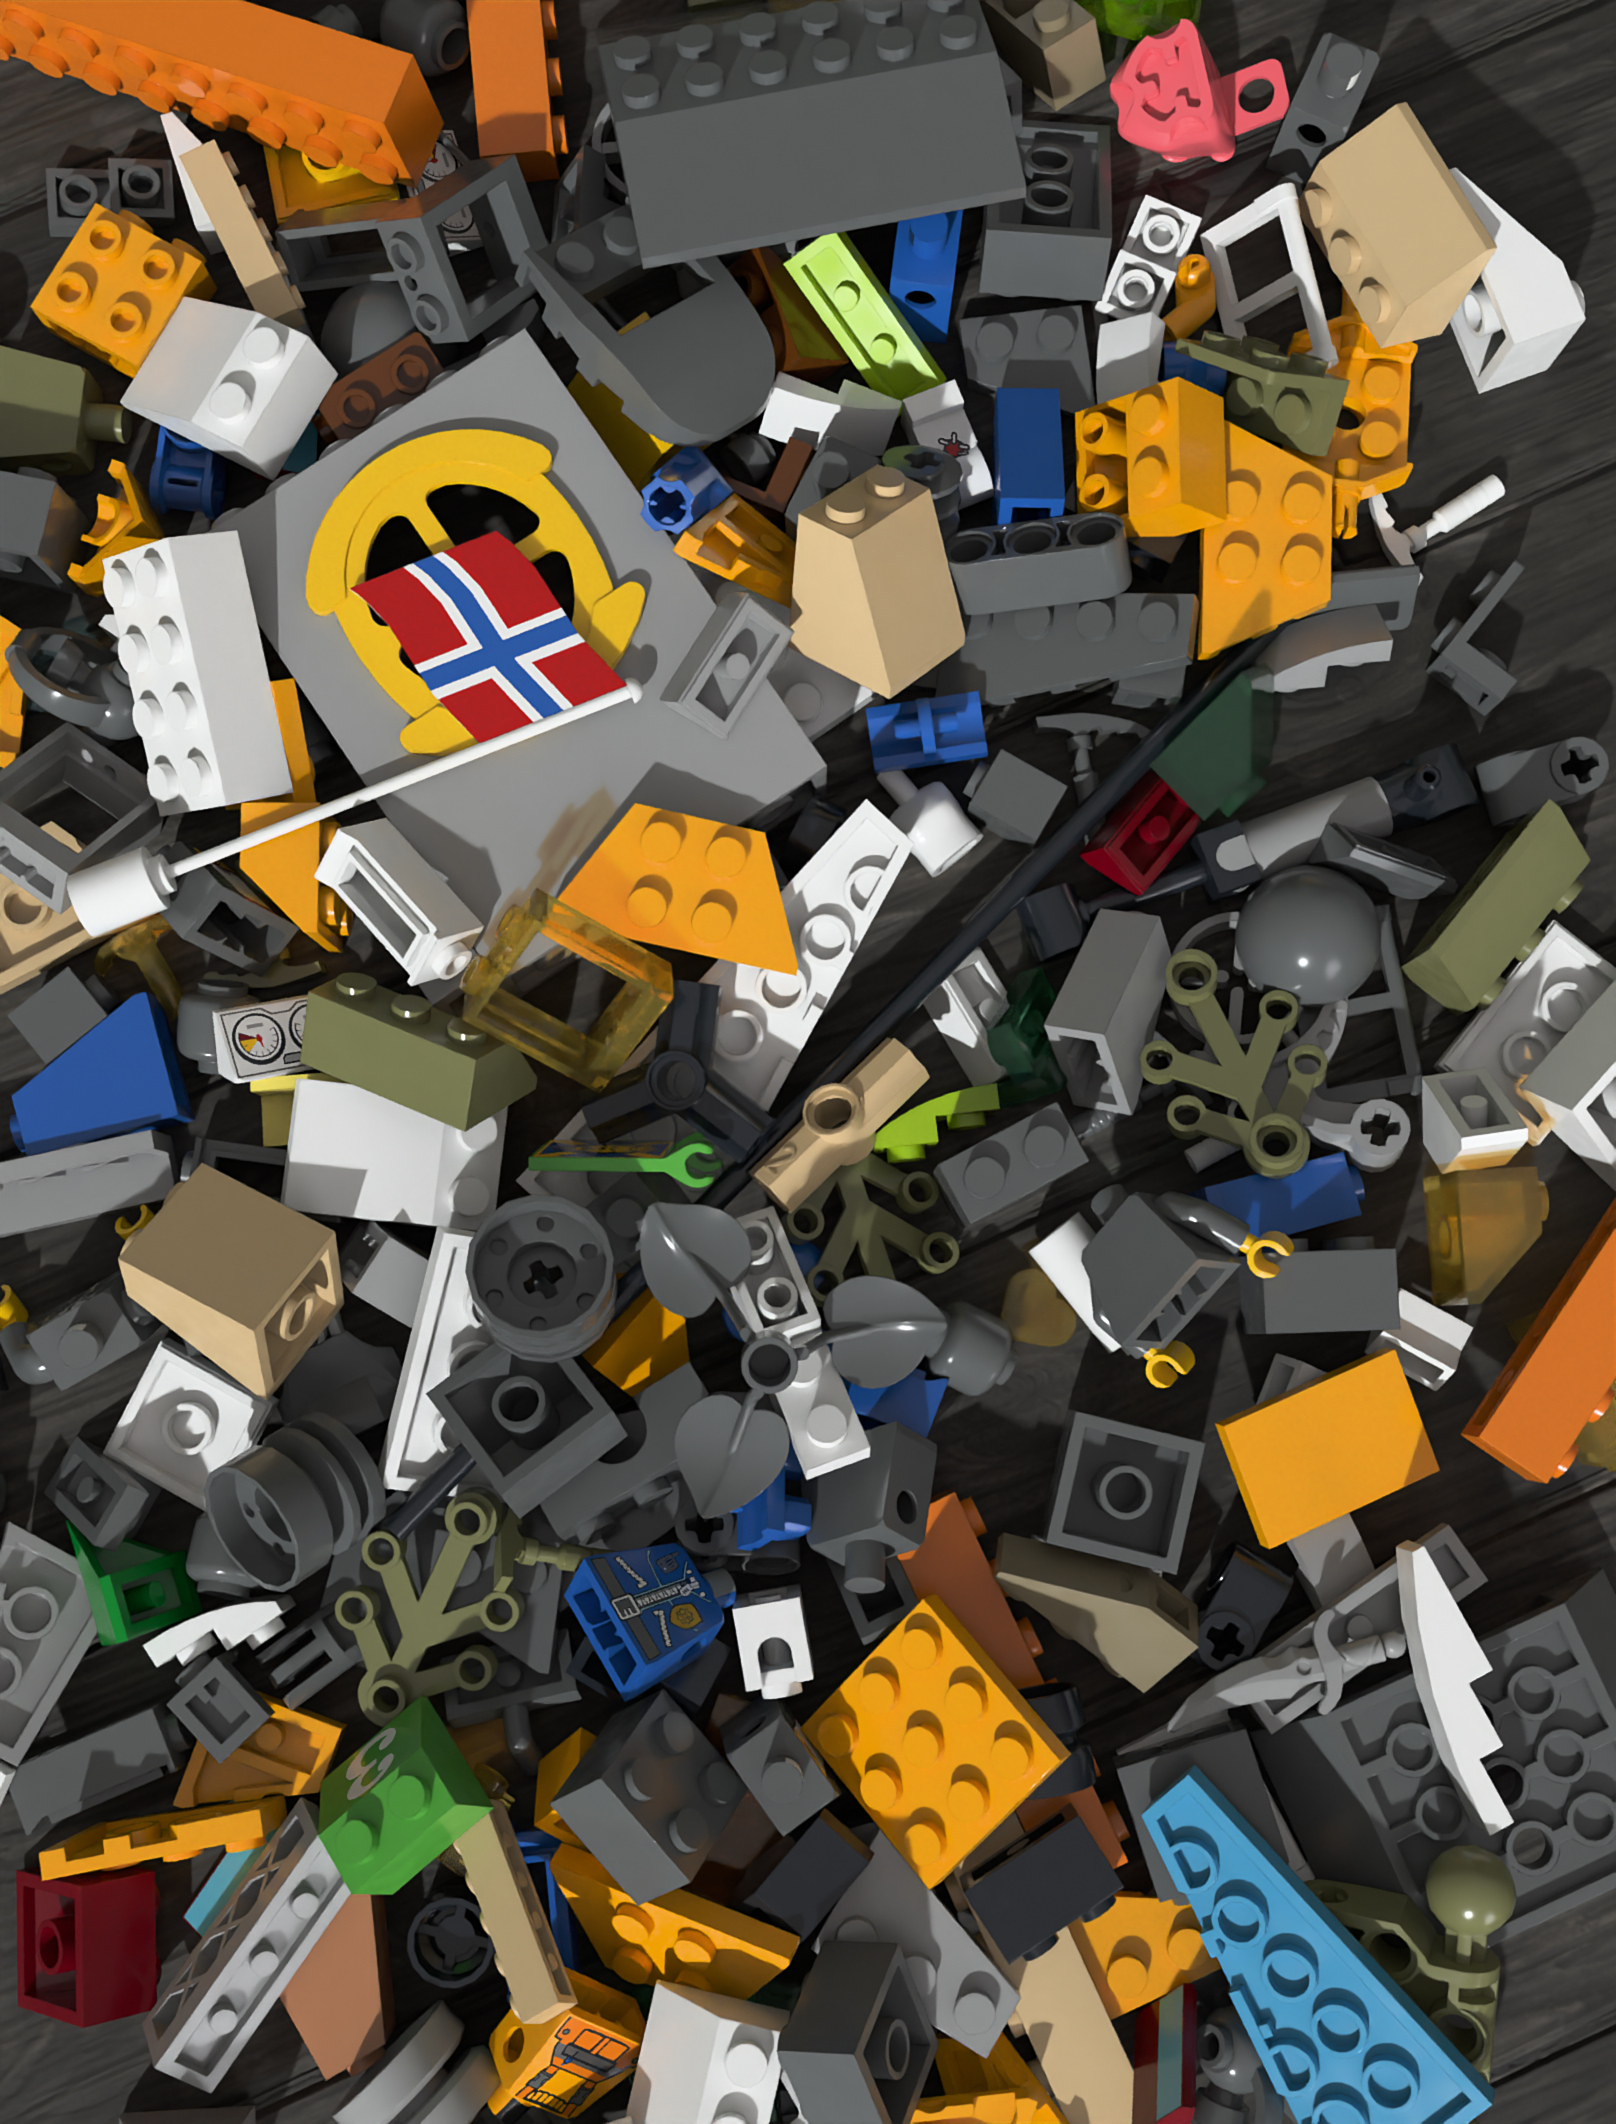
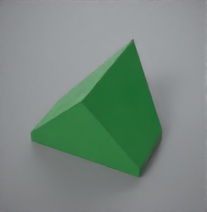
[66,1519,203,1646]

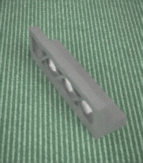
[0,1130,180,1238]
[1245,1523,1488,1735]
[142,1797,351,2093]

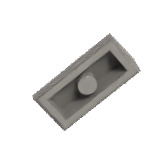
[660,592,795,740]

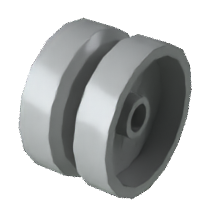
[331,2000,501,2124]

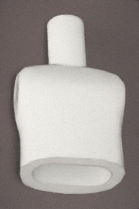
[877,770,983,878]

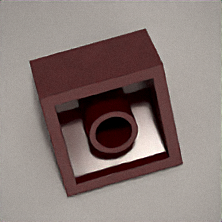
[16,1866,162,2028]

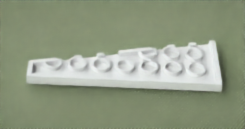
[516,799,915,1273]

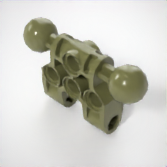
[1304,1844,1517,2124]

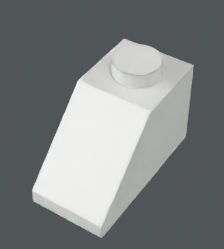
[1422,1067,1528,1175]

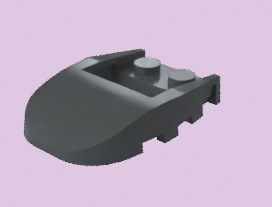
[514,196,775,447]

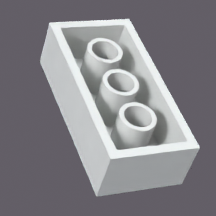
[102,530,294,817]

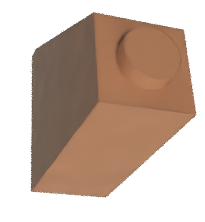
[279,1894,396,2081]

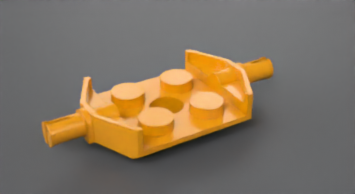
[1282,285,1418,539]

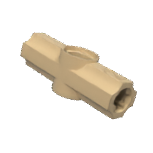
[749,1037,930,1213]

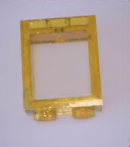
[459,887,674,1094]

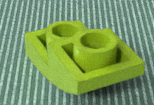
[872,1083,1000,1163]

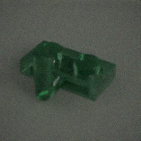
[986,966,1068,1109]

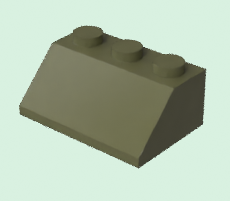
[1400,799,1591,1016]
[300,973,538,1132]

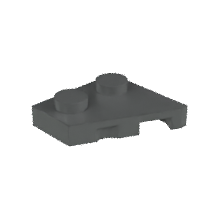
[958,305,1096,418]
[429,1530,566,1674]

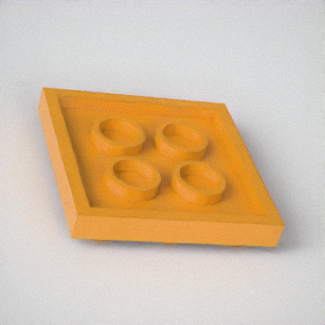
[800,1594,1071,1890]

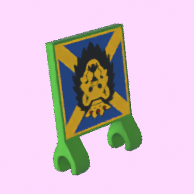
[529,1130,723,1188]

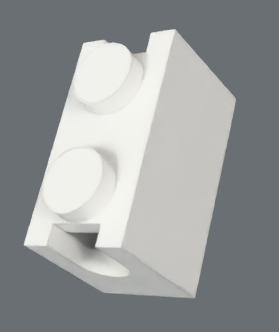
[732,1583,814,1699]

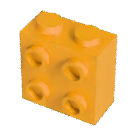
[30,203,218,379]

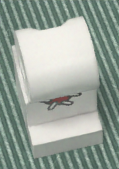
[900,379,994,510]

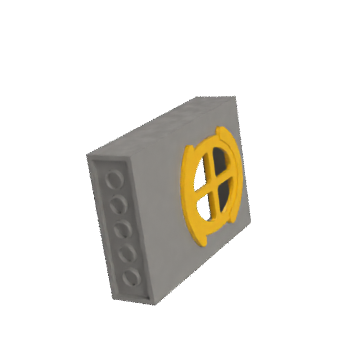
[205,328,827,1002]

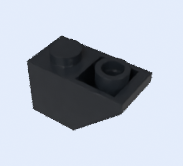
[726,1808,875,1943]

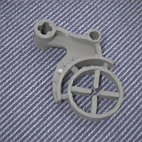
[1168,912,1411,1173]

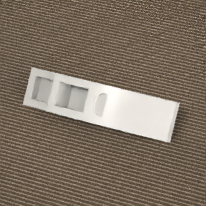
[730,1206,871,1480]

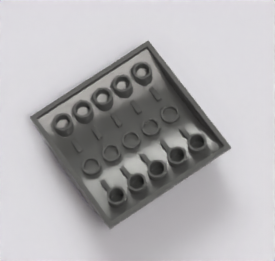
[593,0,1026,269]

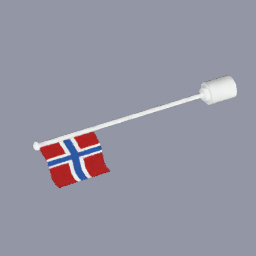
[66,531,643,937]

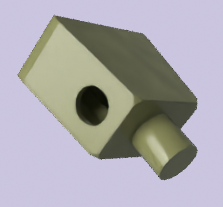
[0,345,132,477]

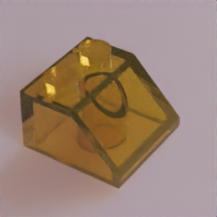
[1423,1166,1549,1306]

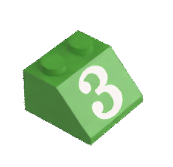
[318,1696,494,1895]

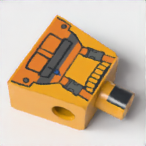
[487,1966,646,2124]

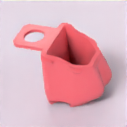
[1109,19,1291,163]

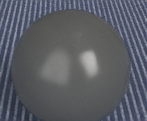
[321,281,460,385]
[1235,865,1381,1009]

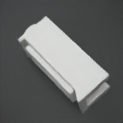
[314,818,484,986]

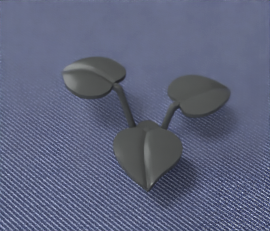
[640,1202,947,1519]

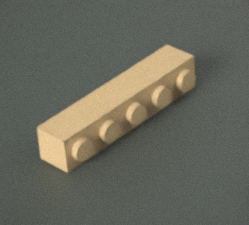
[179,140,306,330]
[453,1799,578,2024]

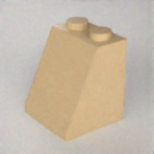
[787,464,966,699]
[118,1163,345,1401]

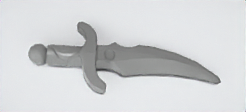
[1167,1610,1406,1733]

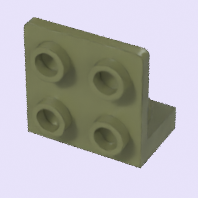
[1174,330,1350,456]

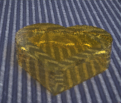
[1000,1269,1076,1347]

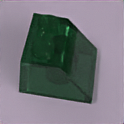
[1149,663,1274,821]

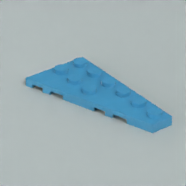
[1141,1764,1495,2124]

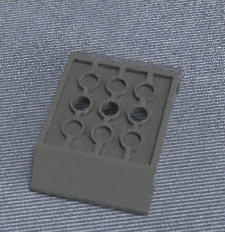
[1247,1567,1616,1949]

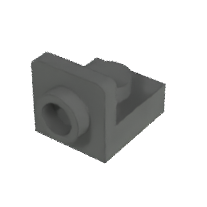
[166,1650,275,1764]

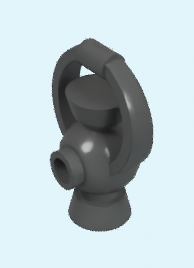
[4,627,139,746]
[1191,1979,1284,2124]

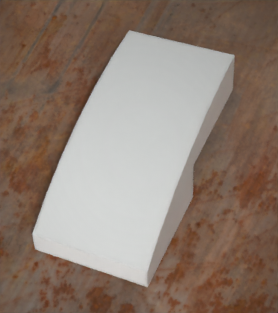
[1095,195,1202,320]
[1096,312,1166,405]
[758,371,902,456]
[143,1594,296,1667]

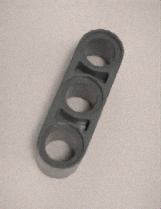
[943,512,1133,615]

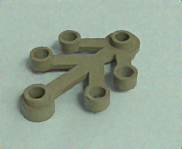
[1140,949,1328,1179]
[780,1120,959,1307]
[335,1487,525,1727]

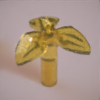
[94,914,185,1021]

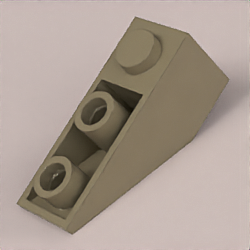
[978,0,1106,111]
[993,1533,1199,1693]

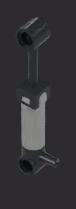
[1015,743,1480,965]

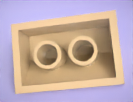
[1297,102,1498,348]

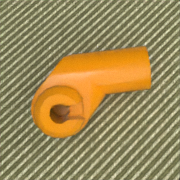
[1161,254,1216,341]

